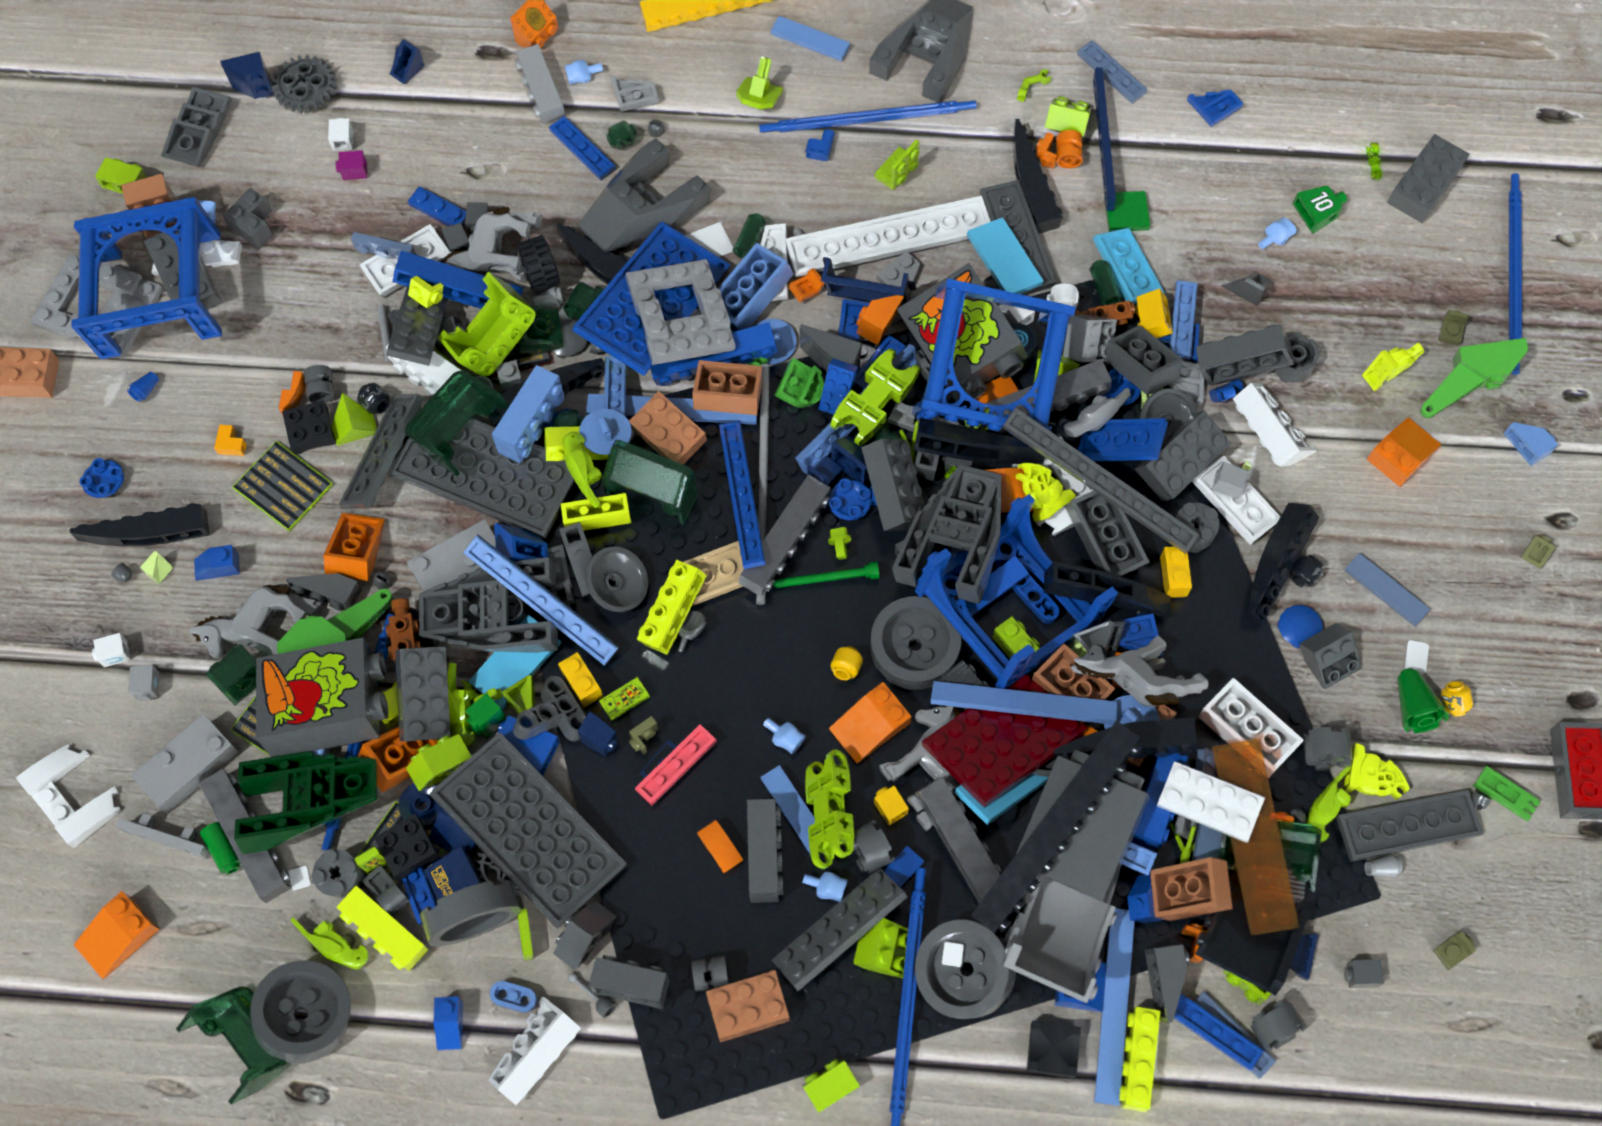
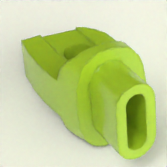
[828,527,851,560]

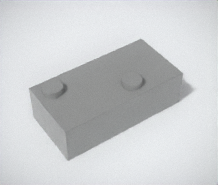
[407,519,496,591]
[131,713,239,814]

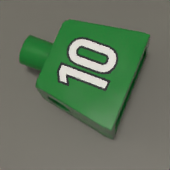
[1293,186,1347,234]

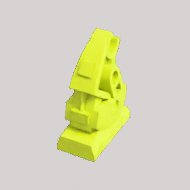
[1362,343,1425,391]
[1015,463,1076,522]
[1343,743,1410,800]

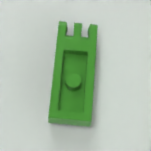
[1473,766,1540,821]

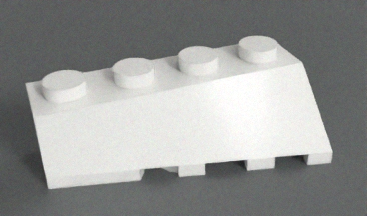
[1233,383,1318,467]
[488,996,581,1105]

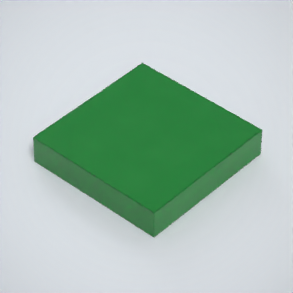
[1104,191,1150,232]

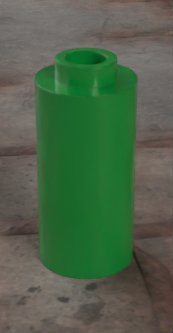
[200,822,241,875]

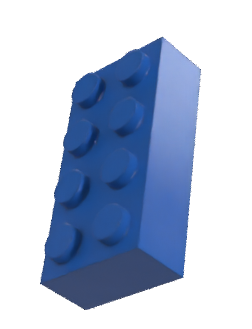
[818,358,858,415]

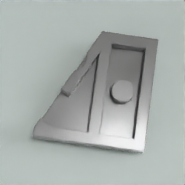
[611,76,659,112]
[876,252,920,287]
[1168,361,1204,406]

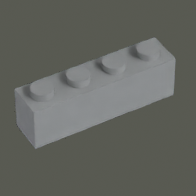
[514,44,565,124]

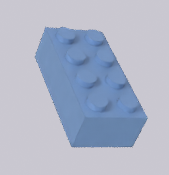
[718,243,793,332]
[492,365,564,464]

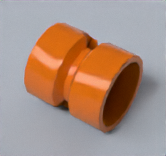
[1056,130,1083,169]

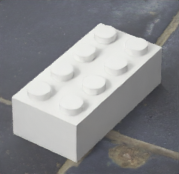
[386,344,469,412]
[1198,678,1304,779]

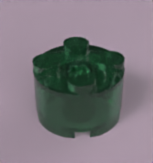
[563,281,604,320]

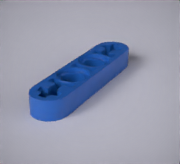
[995,553,1059,624]

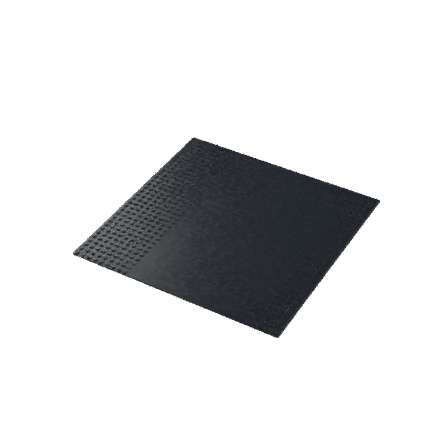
[503,275,1381,1120]

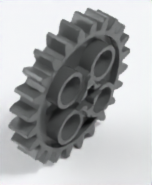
[271,54,337,114]

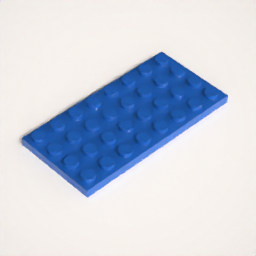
[572,221,730,376]

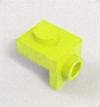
[408,276,444,308]

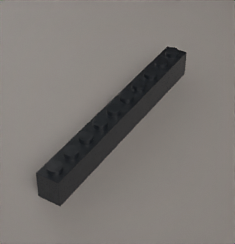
[971,720,1142,934]

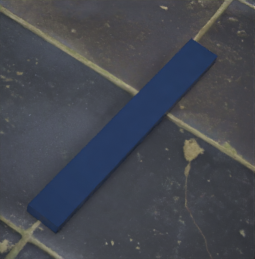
[1093,67,1116,211]

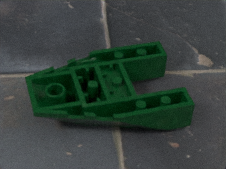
[234,751,377,854]

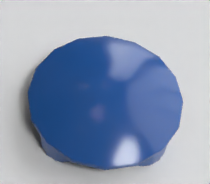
[1101,368,1141,405]
[79,458,124,498]
[829,478,872,521]
[1277,605,1323,649]

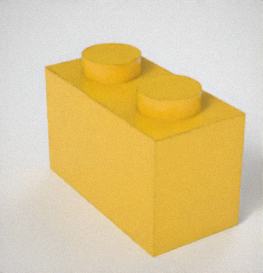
[1135,288,1173,338]
[1160,547,1192,598]
[558,652,603,708]

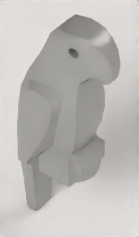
[1064,388,1130,438]

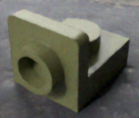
[1438,310,1469,346]
[1520,534,1556,569]
[629,716,658,755]
[1433,931,1477,970]

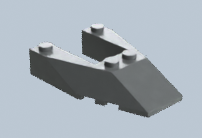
[869,0,973,103]
[578,138,711,252]
[892,465,1002,604]
[419,557,558,653]

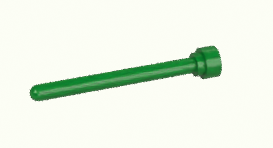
[774,561,880,588]

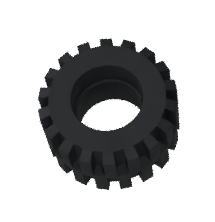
[517,235,560,292]

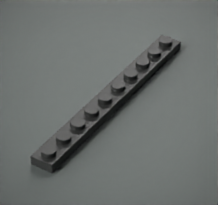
[1002,408,1199,554]

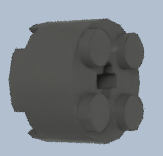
[1274,333,1320,383]
[1176,502,1219,553]
[1303,727,1353,771]
[853,819,895,874]
[311,849,367,898]
[1251,998,1308,1053]

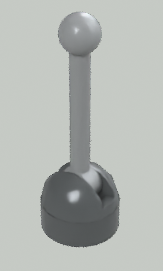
[568,972,617,1018]

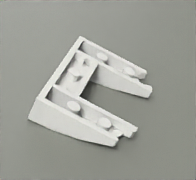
[1012,436,1093,536]
[16,744,122,848]

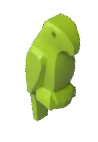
[562,431,602,508]
[447,663,476,747]
[1305,766,1352,843]
[290,917,369,970]

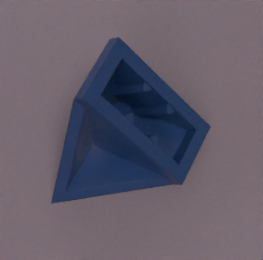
[390,39,425,84]

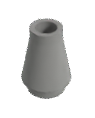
[533,286,566,308]
[1364,855,1402,878]

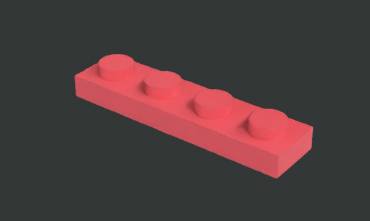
[635,725,717,806]

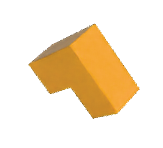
[214,424,247,456]

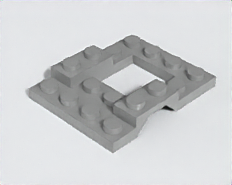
[30,254,163,358]
[625,259,736,365]

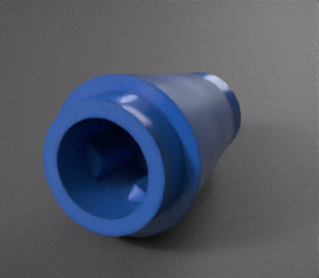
[127,371,159,402]

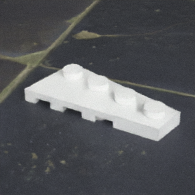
[761,223,788,301]
[152,240,242,276]

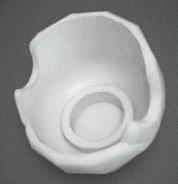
[1047,283,1079,309]

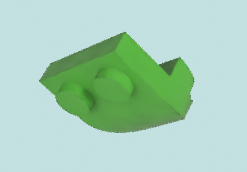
[774,358,824,408]

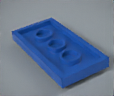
[1078,418,1168,461]

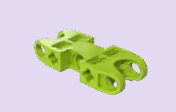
[830,348,920,446]
[805,750,854,869]

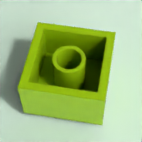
[406,734,471,792]

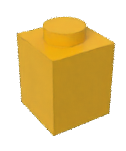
[874,786,909,826]

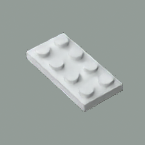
[359,224,451,298]
[1192,455,1280,545]
[1157,761,1265,843]

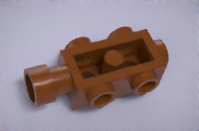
[1074,301,1135,326]
[386,598,422,663]

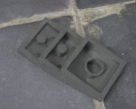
[161,87,232,167]

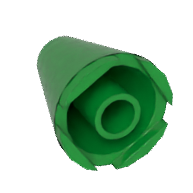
[1397,668,1449,733]

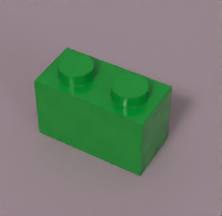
[465,693,506,739]

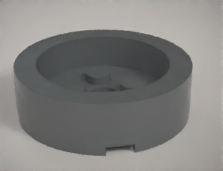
[870,596,961,690]
[420,880,521,946]
[915,920,1016,1019]
[251,961,351,1064]

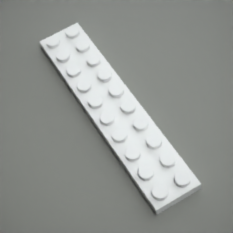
[785,196,991,278]

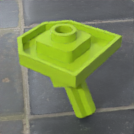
[736,57,783,109]

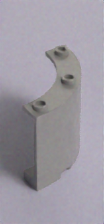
[1003,875,1117,1003]

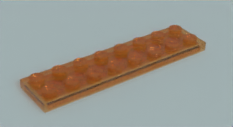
[1212,738,1299,936]

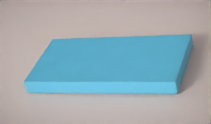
[966,217,1043,294]
[1093,228,1165,305]
[468,614,562,710]
[954,773,1049,825]

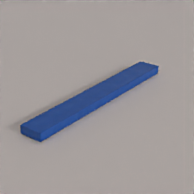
[719,420,766,569]

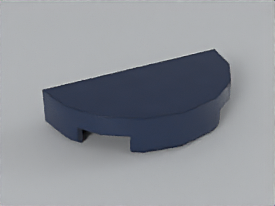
[1291,933,1318,981]

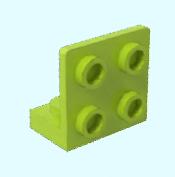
[874,139,920,190]

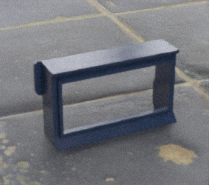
[821,257,916,307]

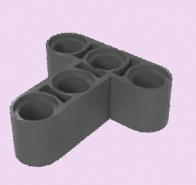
[513,676,586,741]

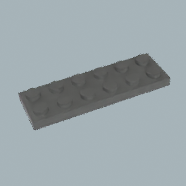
[980,180,1056,295]
[386,287,448,366]
[339,394,424,509]
[1336,790,1484,862]
[772,869,907,991]

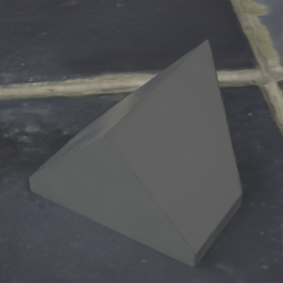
[1221,271,1273,306]
[1073,620,1126,658]

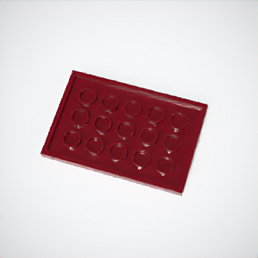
[922,674,1087,808]

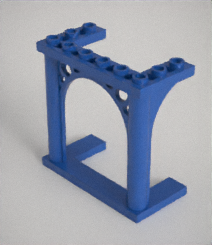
[71,197,222,359]
[911,278,1076,434]
[915,494,1118,689]

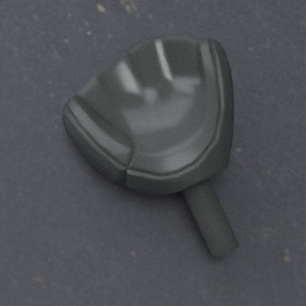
[678,611,706,652]

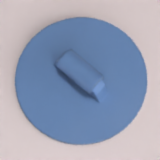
[754,319,796,365]
[579,409,632,455]
[1104,695,1159,729]

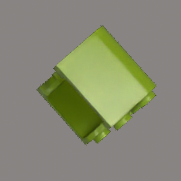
[437,271,536,377]

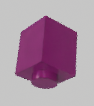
[335,150,367,180]

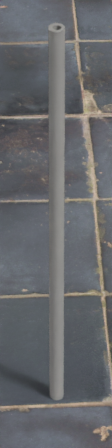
[756,364,770,605]

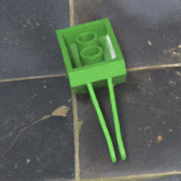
[1420,338,1528,418]
[277,589,394,654]

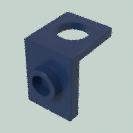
[807,456,842,486]

